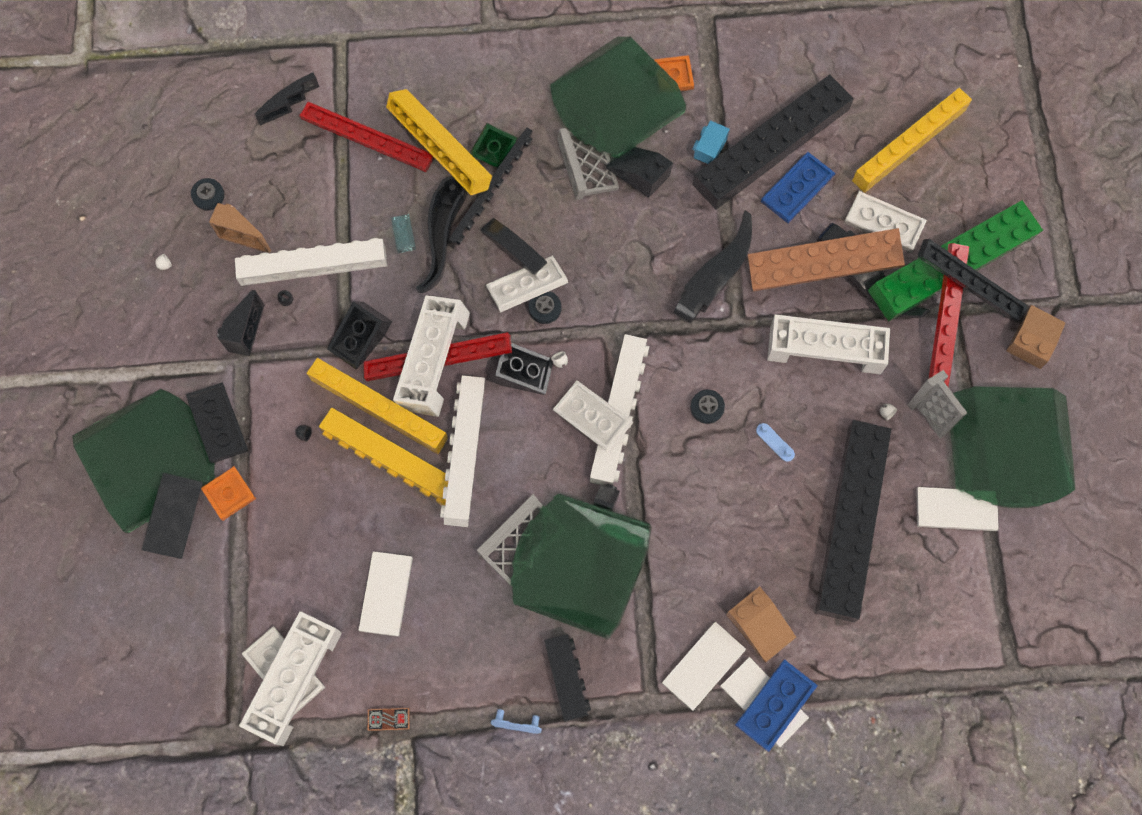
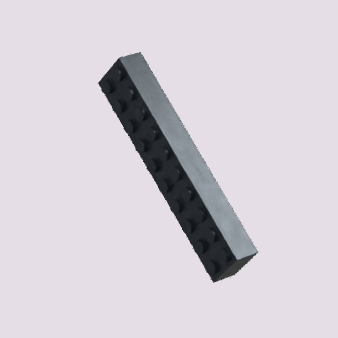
[693,74,854,210]
[815,420,892,623]

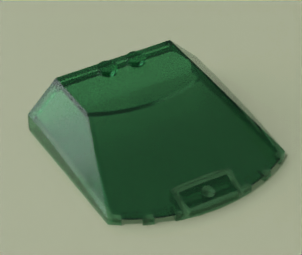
[550,36,686,158]
[950,386,1076,508]
[72,389,216,534]
[511,494,652,640]

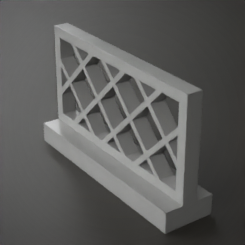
[557,126,619,200]
[907,370,967,438]
[476,495,566,585]

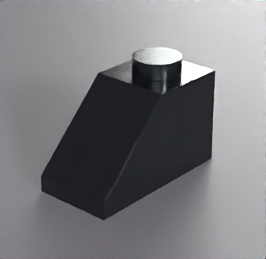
[593,484,620,517]

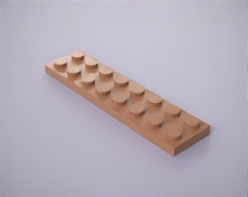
[748,228,905,292]

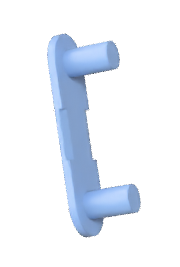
[756,423,795,462]
[491,709,542,734]

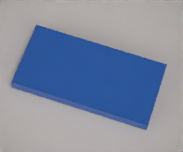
[760,152,835,224]
[735,659,818,752]

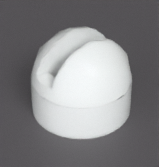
[155,254,172,270]
[551,351,568,368]
[880,404,897,421]

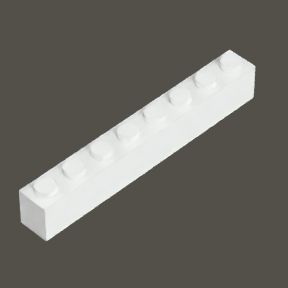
[235,238,387,286]
[590,334,650,486]
[440,375,485,527]

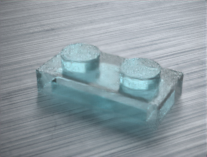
[391,214,416,253]

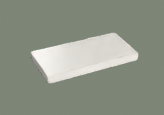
[844,191,927,253]
[486,256,568,312]
[553,381,633,453]
[916,487,998,531]
[359,552,413,637]
[662,622,746,711]
[242,626,325,715]
[720,657,809,747]

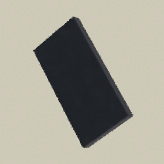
[185,382,248,464]
[141,473,203,559]

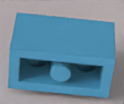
[693,120,730,164]

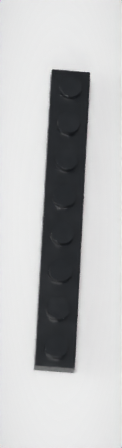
[448,127,533,249]
[917,239,1028,322]

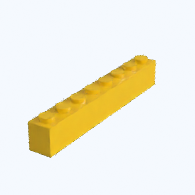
[852,88,972,193]
[386,89,492,195]
[307,358,448,455]
[319,408,448,506]

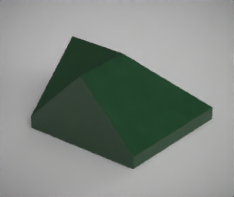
[470,123,518,168]

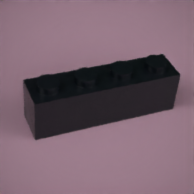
[544,634,591,723]

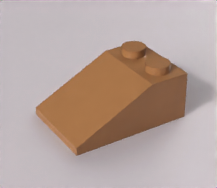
[209,203,271,253]
[1006,305,1065,369]
[726,586,796,663]

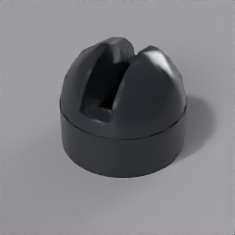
[277,290,293,306]
[295,425,312,441]

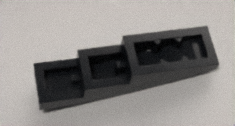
[255,72,319,126]
[481,218,547,275]

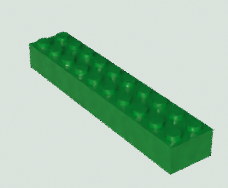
[868,200,1043,322]

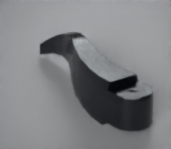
[416,176,467,294]
[673,210,752,323]
[817,223,930,318]

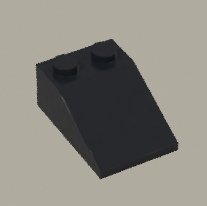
[606,145,673,198]
[217,290,265,356]
[327,301,392,369]
[486,343,553,395]

